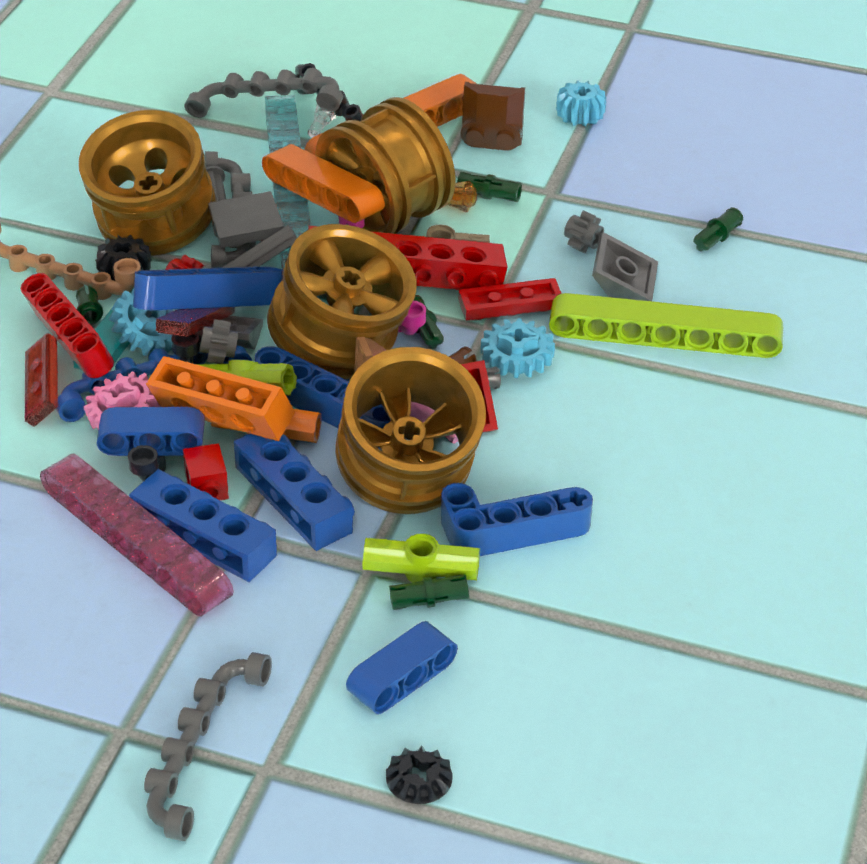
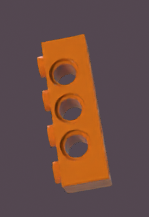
[146,356,296,442]

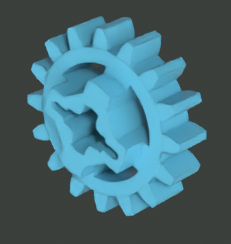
[109,289,184,356]
[480,318,555,378]

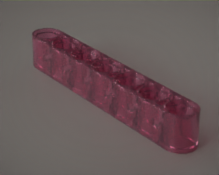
[40,453,234,617]

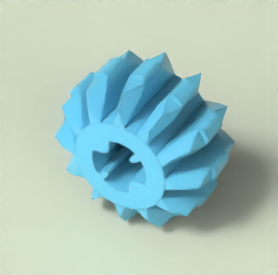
[556,80,606,127]

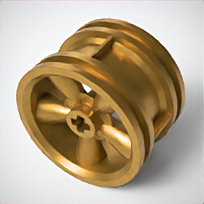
[315,97,456,234]
[267,224,417,379]
[335,347,486,514]

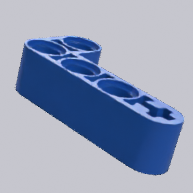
[441,483,593,556]

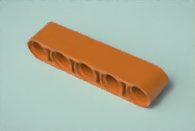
[262,144,385,223]

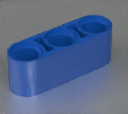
[97,407,205,456]
[346,621,458,714]

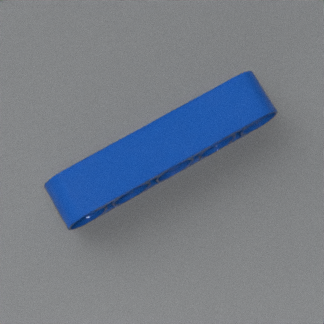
[133,267,283,310]
[255,346,391,448]

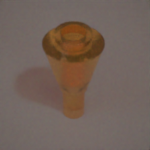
[447,181,477,212]

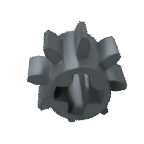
[564,210,604,253]
[199,319,238,364]

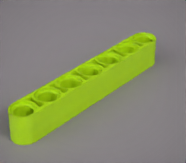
[549,293,783,358]

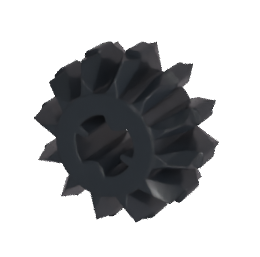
[95,235,152,281]

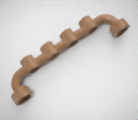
[0,223,141,300]

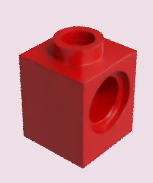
[183,443,229,500]

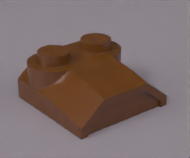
[460,82,525,150]

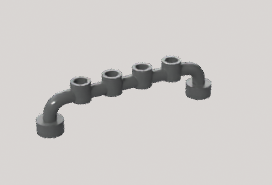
[184,68,343,118]
[204,151,256,268]
[144,652,272,841]

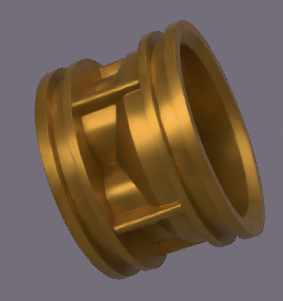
[79,110,216,256]

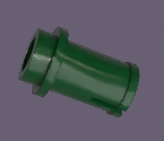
[76,286,103,325]

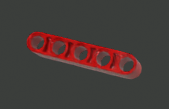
[20,273,114,378]

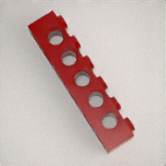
[308,226,508,290]

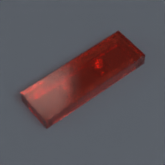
[24,333,58,427]

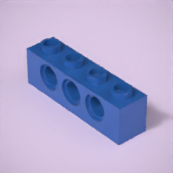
[234,434,355,551]
[129,469,277,582]

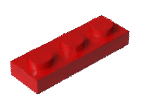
[458,278,562,321]

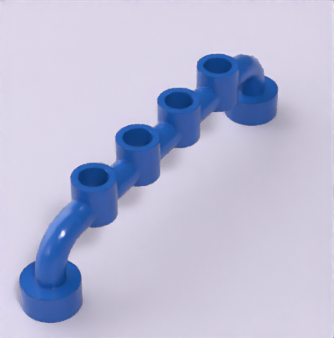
[55,346,252,422]

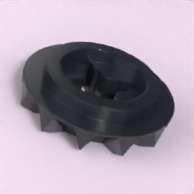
[386,745,453,804]

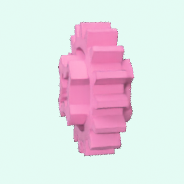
[84,372,160,430]

